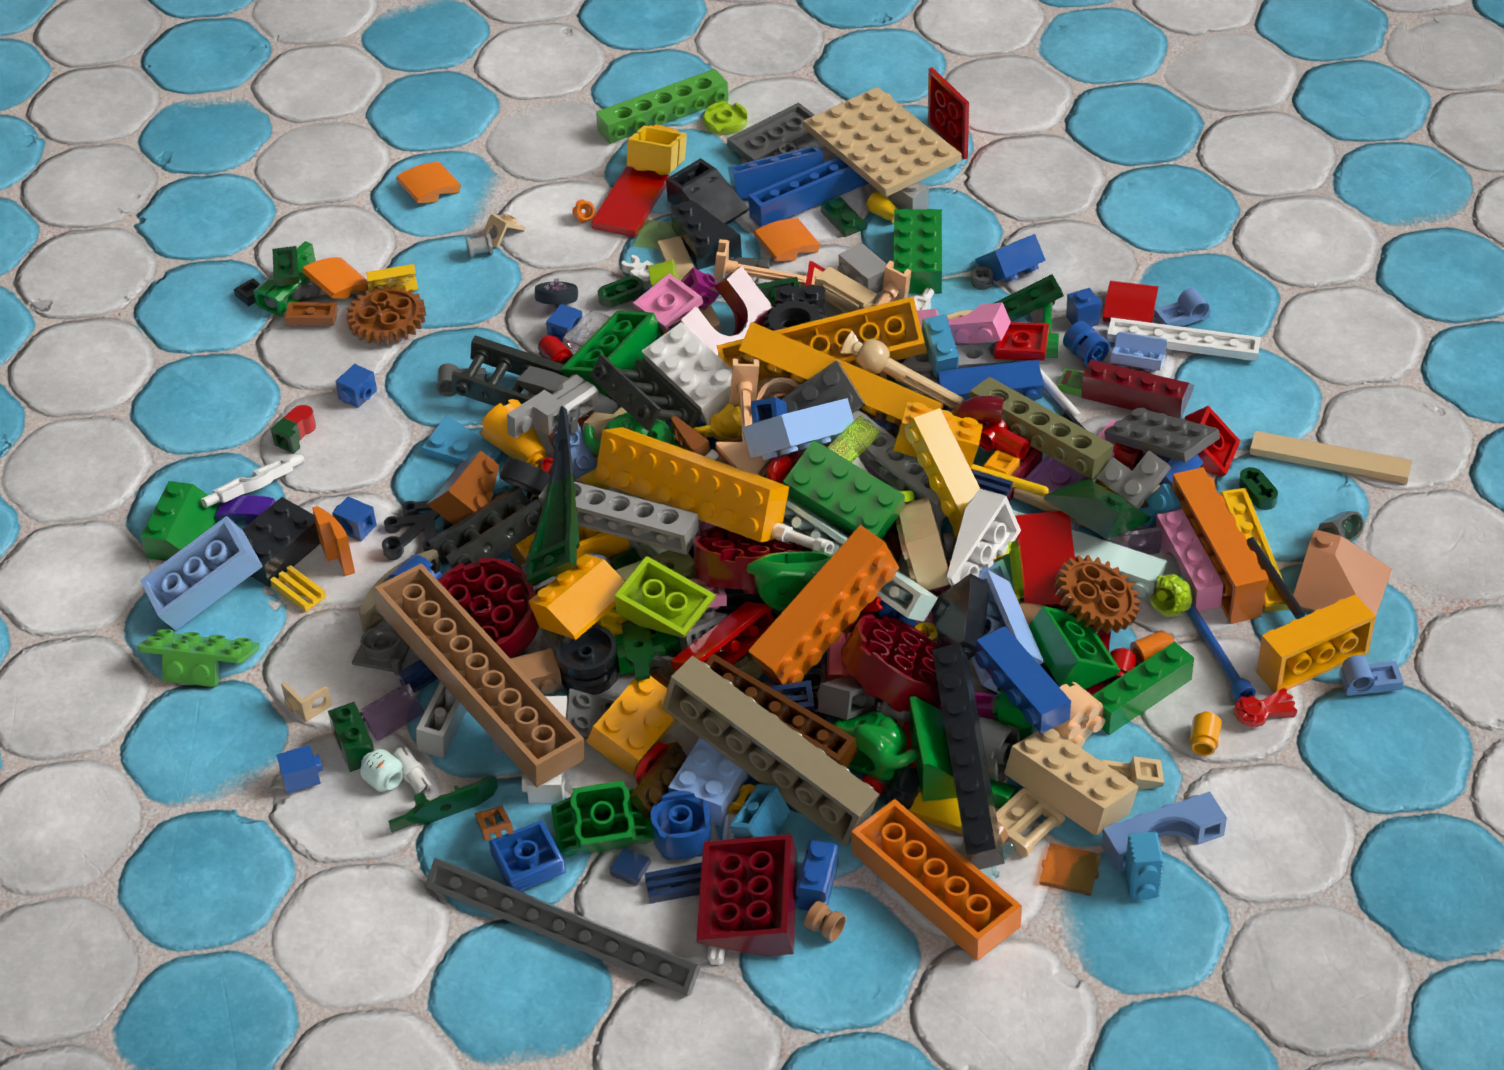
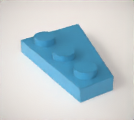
[422,415,502,465]

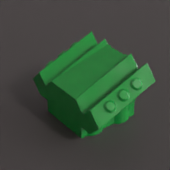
[551,780,654,856]

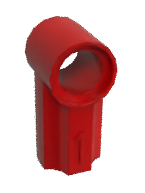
[979,419,1031,461]

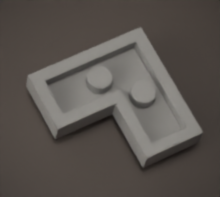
[1097,451,1172,509]

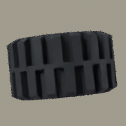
[763,300,825,331]

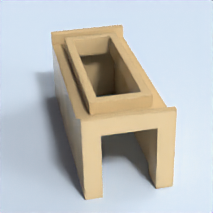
[814,266,877,313]

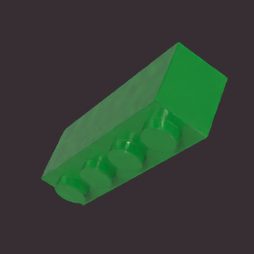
[1093,641,1194,735]

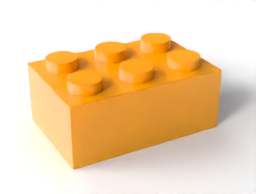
[893,402,983,469]
[586,676,678,776]

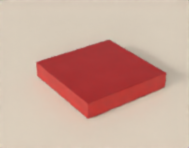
[994,322,1049,361]

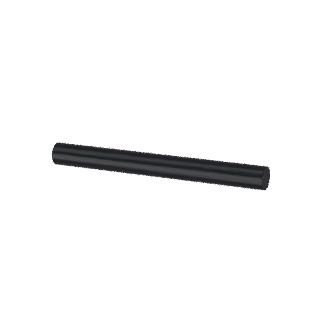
[1247,537,1305,619]

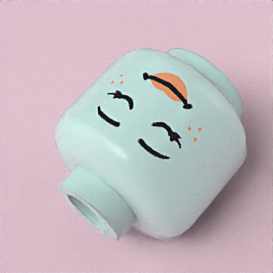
[360,749,403,792]

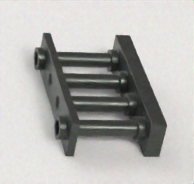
[451,335,564,406]
[590,355,702,431]
[428,485,542,568]

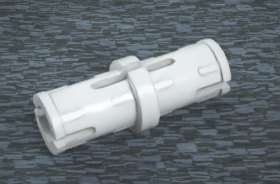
[393,747,434,798]

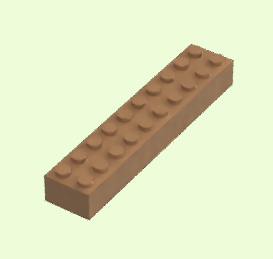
[374,563,584,788]

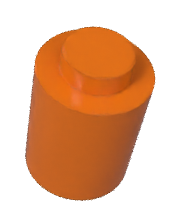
[1130,630,1174,666]

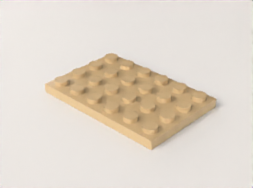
[803,87,961,197]

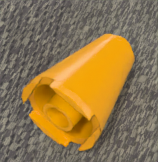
[479,399,546,468]

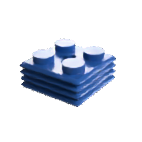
[489,820,566,891]

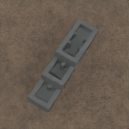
[516,366,620,418]

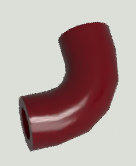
[952,396,1004,423]

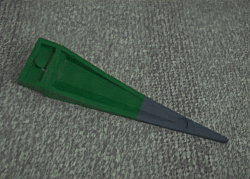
[526,406,580,586]

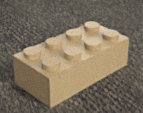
[896,497,950,591]
[1004,729,1139,836]

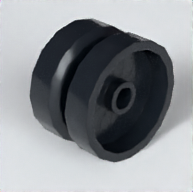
[555,625,620,695]

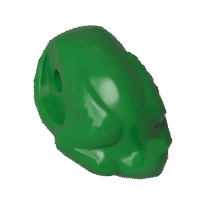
[583,412,676,457]
[747,552,833,612]
[833,711,918,781]

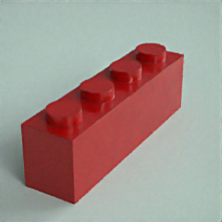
[670,602,775,672]

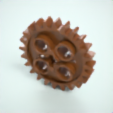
[346,285,426,345]
[1054,555,1141,633]

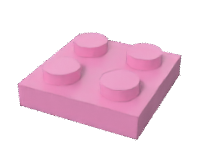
[633,273,703,332]

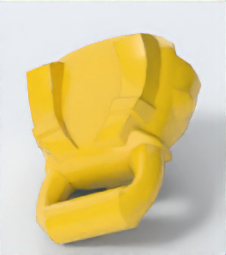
[693,403,742,441]

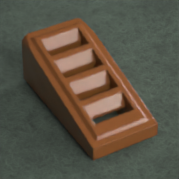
[671,415,710,456]

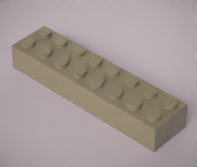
[661,655,879,847]

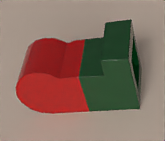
[271,405,316,454]

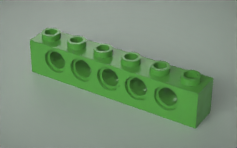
[596,69,729,144]

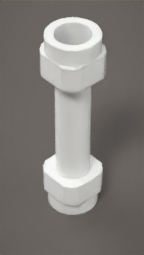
[772,523,834,554]

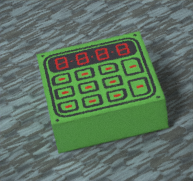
[1057,368,1084,396]

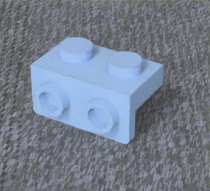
[1110,331,1167,373]

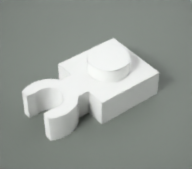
[622,255,653,289]

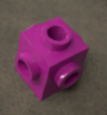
[680,268,720,311]

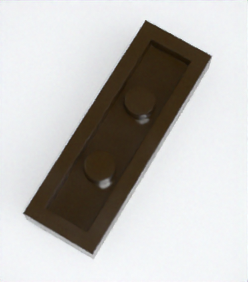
[630,742,688,819]

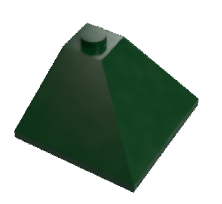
[1044,478,1151,540]

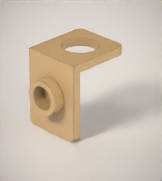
[481,213,526,248]
[281,682,332,722]

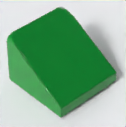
[990,780,1018,809]

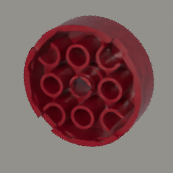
[693,526,803,594]
[438,558,539,659]
[841,614,941,712]

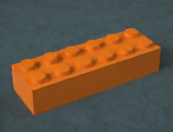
[1172,467,1269,624]
[748,525,899,685]
[851,799,1022,961]

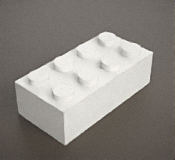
[642,322,735,425]

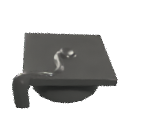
[352,625,410,675]

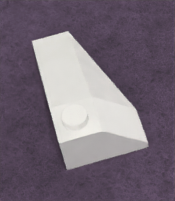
[947,489,1021,587]

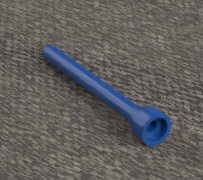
[1186,604,1256,702]

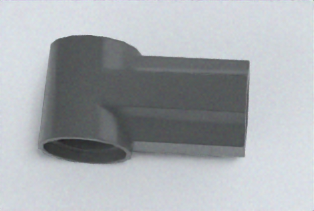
[436,363,487,397]

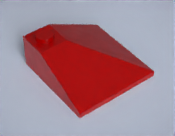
[928,67,969,160]

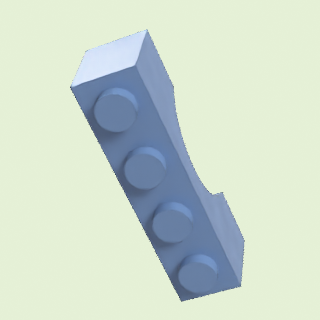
[1101,792,1227,873]

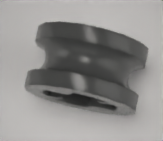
[971,266,993,290]

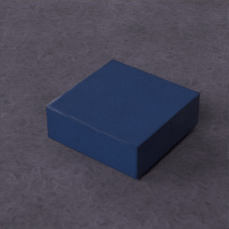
[610,848,651,886]

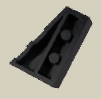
[671,200,742,270]

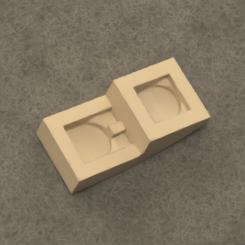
[1101,756,1164,790]

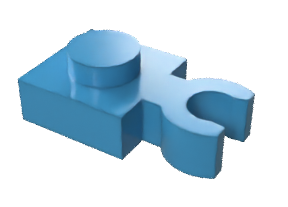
[1139,484,1182,528]

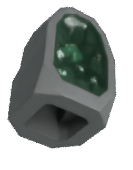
[1318,511,1365,542]

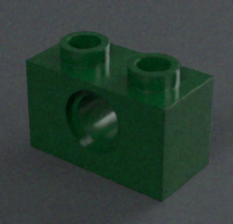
[328,702,374,772]

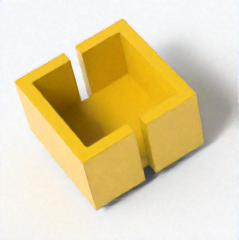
[626,126,687,175]

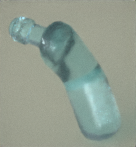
[990,841,1015,878]

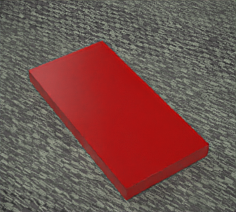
[591,166,669,237]
[1015,511,1075,609]

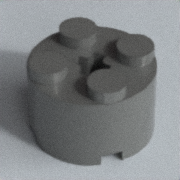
[979,716,1020,782]

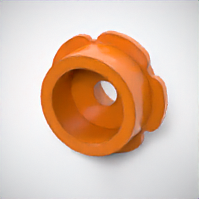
[572,199,595,223]

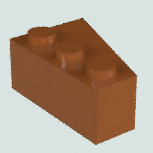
[427,451,500,525]

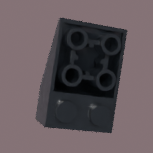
[666,158,749,225]

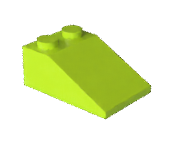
[614,556,716,638]

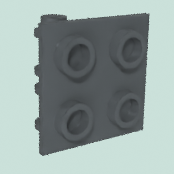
[566,688,615,739]

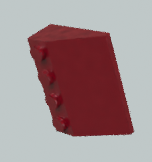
[696,834,798,957]

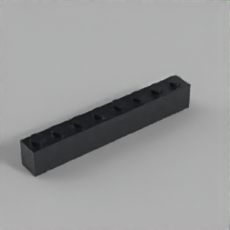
[932,643,1005,870]

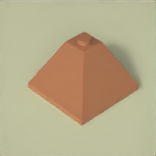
[1293,529,1392,616]

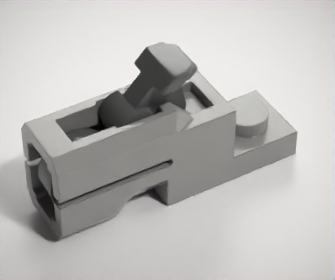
[507,375,599,438]

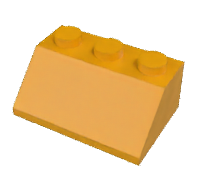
[529,554,626,640]

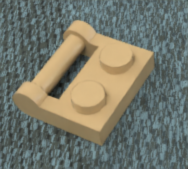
[996,787,1066,857]

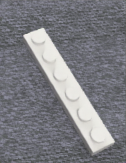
[1107,318,1261,361]

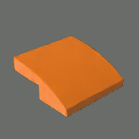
[396,162,461,203]
[753,218,821,261]
[301,257,369,299]
[312,506,355,576]

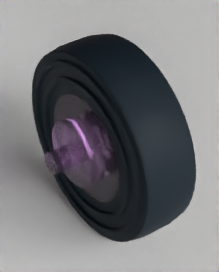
[535,278,578,308]

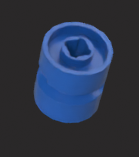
[1063,321,1110,366]

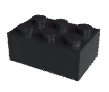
[242,497,320,587]

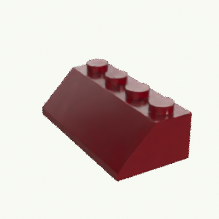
[1081,360,1194,418]

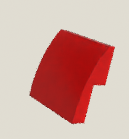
[1103,281,1159,323]

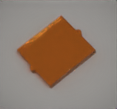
[1039,843,1102,896]

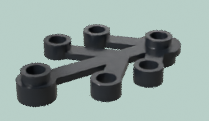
[382,500,453,560]

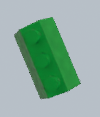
[141,481,220,561]
[1029,606,1120,689]
[910,697,957,801]

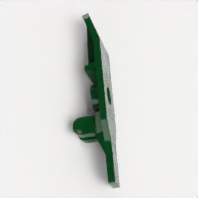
[621,620,654,681]
[388,775,498,833]

